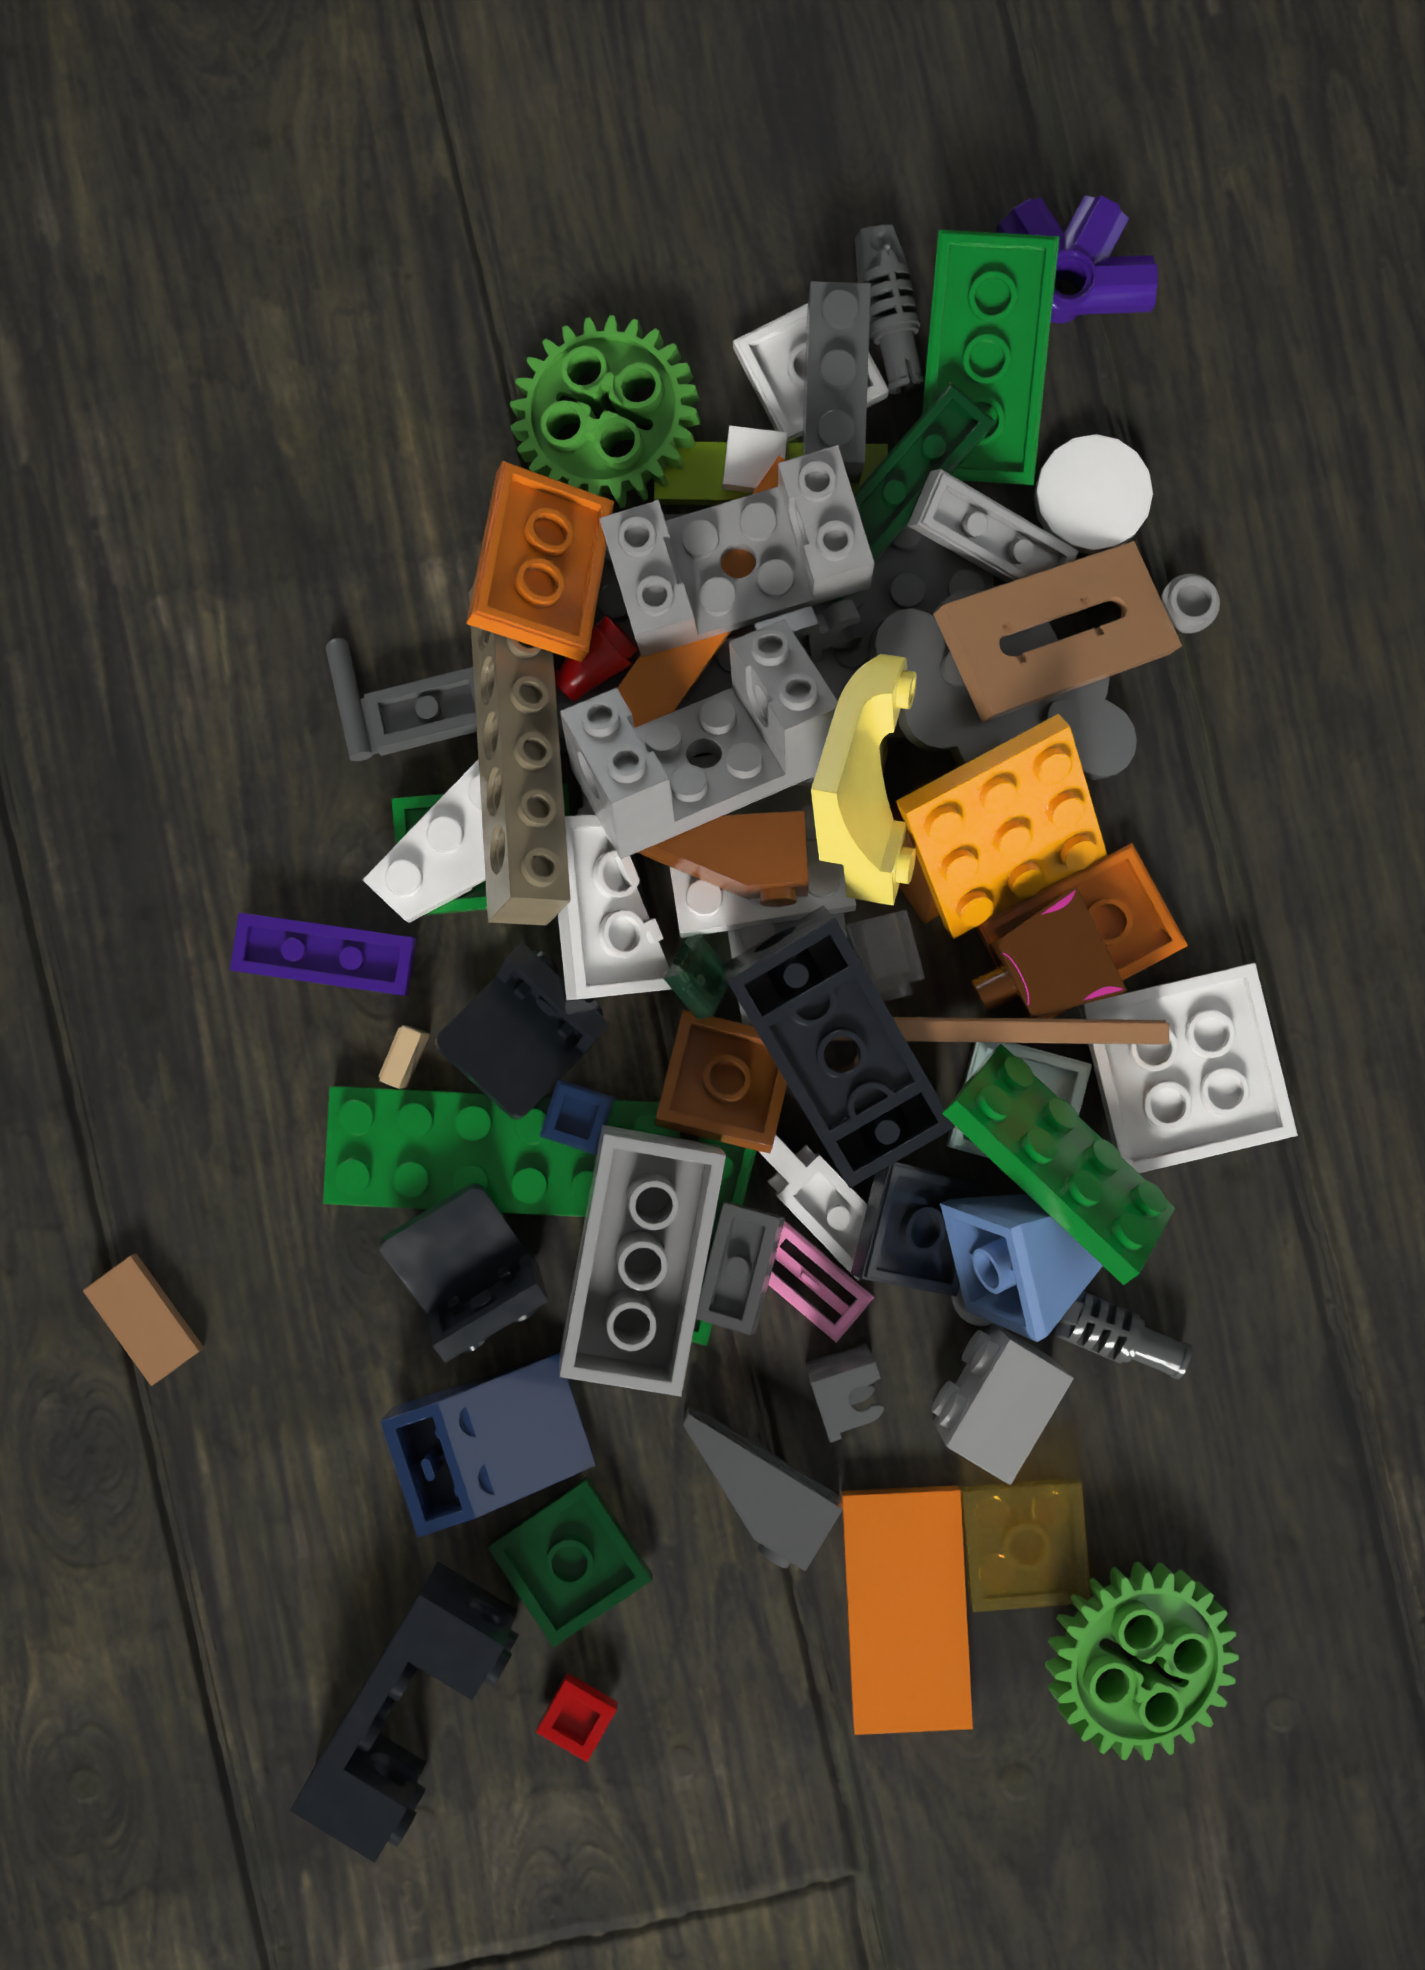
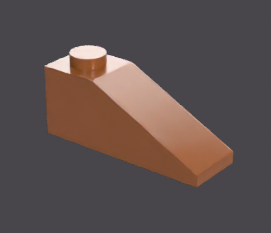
[637,811,809,907]

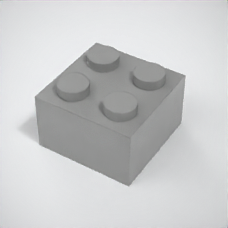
[931,1323,1074,1485]

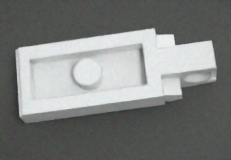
[759,1135,867,1281]

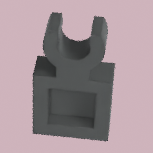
[754,600,862,663]

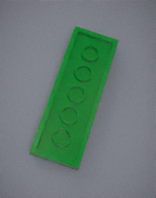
[323,1086,680,1217]

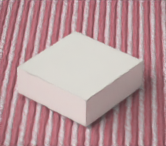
[722,425,788,493]

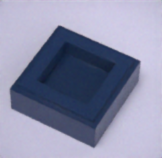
[540,1079,616,1155]

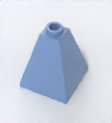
[940,1194,1103,1342]

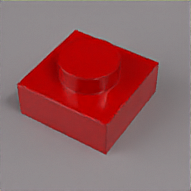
[536,1672,618,1762]

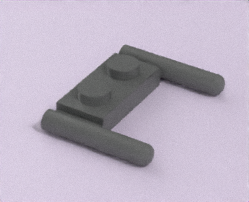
[325,638,477,761]

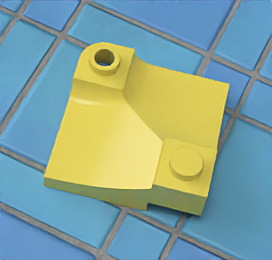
[811,654,917,906]

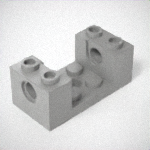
[599,445,874,657]
[560,619,838,859]

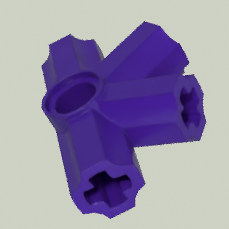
[996,195,1158,324]

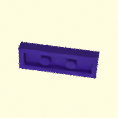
[230,912,417,996]

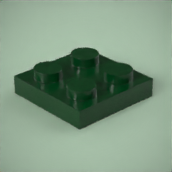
[487,1475,653,1647]

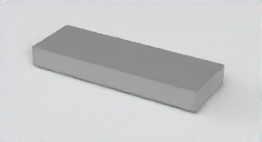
[907,469,1079,583]

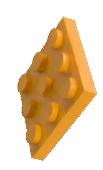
[896,714,1107,939]

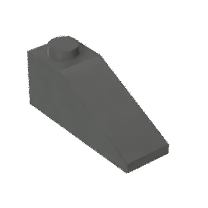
[683,1403,843,1571]

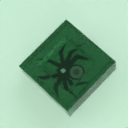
[664,934,729,1020]

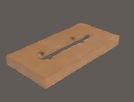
[933,541,1182,723]

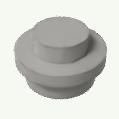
[1160,574,1220,633]

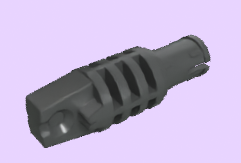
[855,225,925,395]
[1051,1291,1192,1379]

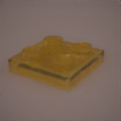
[960,1478,1091,1612]

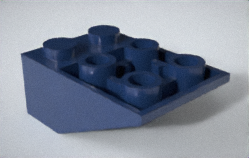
[380,1352,596,1537]

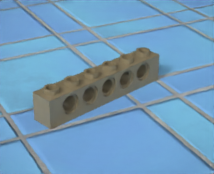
[469,585,571,926]

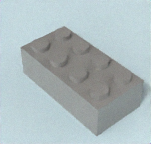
[559,1125,726,1396]

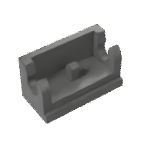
[805,1343,884,1443]

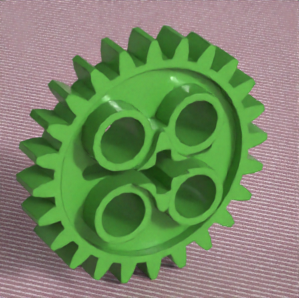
[510,315,701,508]
[1045,1562,1239,1761]

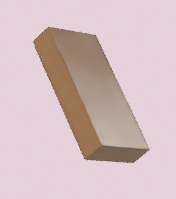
[83,1253,204,1386]

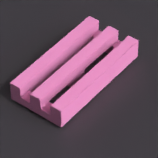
[768,1221,874,1343]

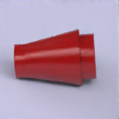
[554,614,639,702]

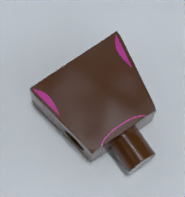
[970,887,1127,1019]

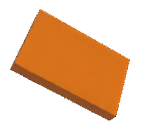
[466,461,614,662]
[975,843,1188,1019]

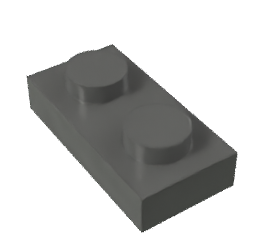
[696,1202,785,1335]

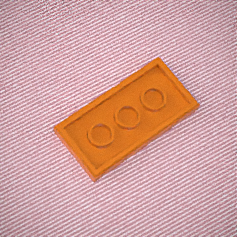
[841,1485,973,1735]

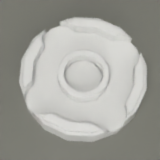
[1033,434,1153,555]

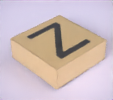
[378,1026,430,1089]

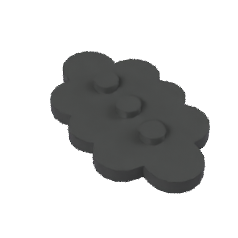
[868,589,1137,780]

